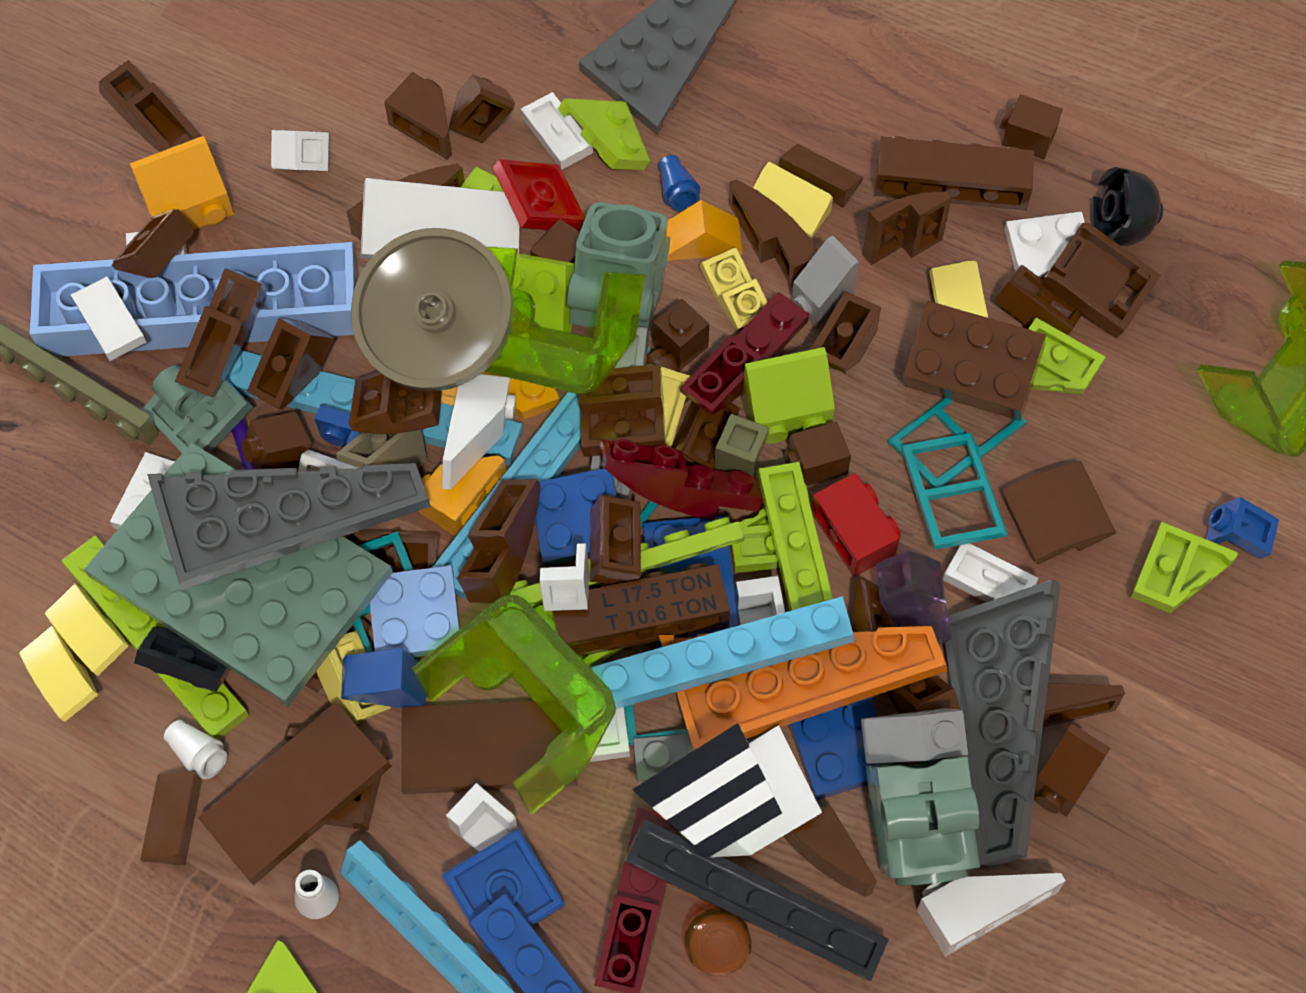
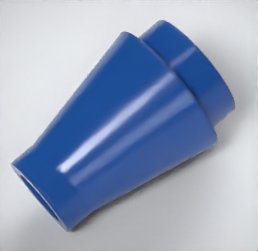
[658,155,700,212]

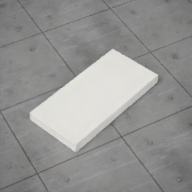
[360,178,520,262]

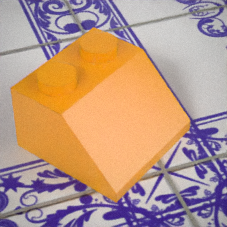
[130,136,234,230]

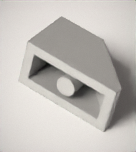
[791,235,859,329]
[861,708,968,764]

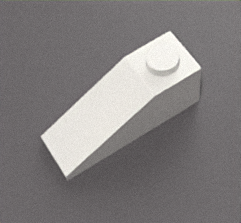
[442,374,516,490]
[917,873,1066,957]

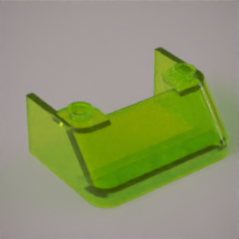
[484,246,646,394]
[1197,261,1306,457]
[411,595,616,815]

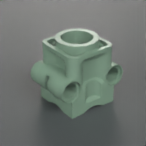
[567,202,670,331]
[865,756,980,885]

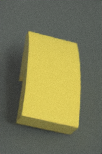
[699,247,768,330]
[45,584,129,676]
[19,626,98,722]

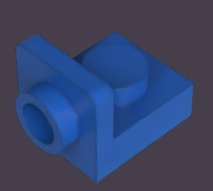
[314,404,361,446]
[1206,497,1279,559]

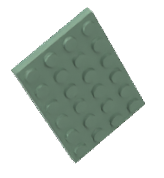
[84,442,393,707]

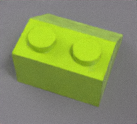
[742,347,835,444]

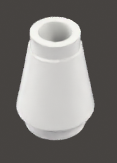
[164,720,227,779]
[294,870,339,919]

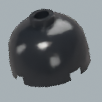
[1090,167,1163,246]

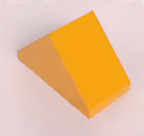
[667,200,743,261]

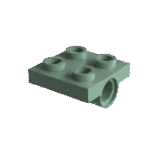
[141,365,253,453]

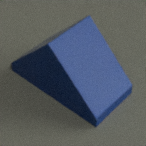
[341,648,427,708]

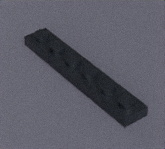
[624,819,889,981]

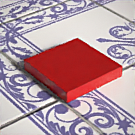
[493,159,585,232]

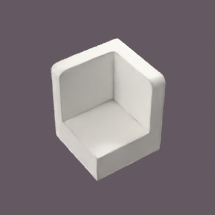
[271,130,329,171]
[540,543,590,611]
[735,576,785,625]
[446,783,518,853]

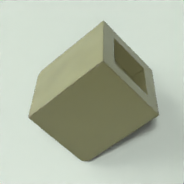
[715,414,769,476]

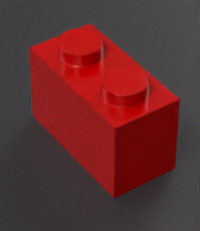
[811,472,901,577]

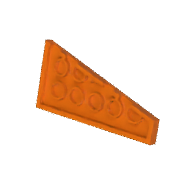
[659,626,947,750]

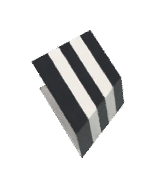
[632,723,822,858]

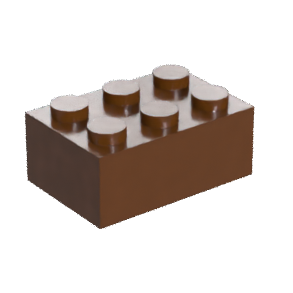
[903,301,1046,421]

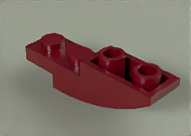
[680,292,810,415]
[600,439,763,520]
[594,807,679,993]

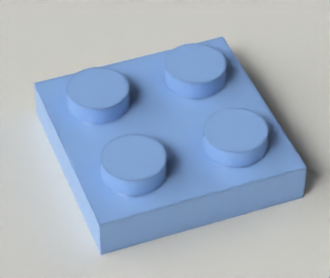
[370,565,462,657]

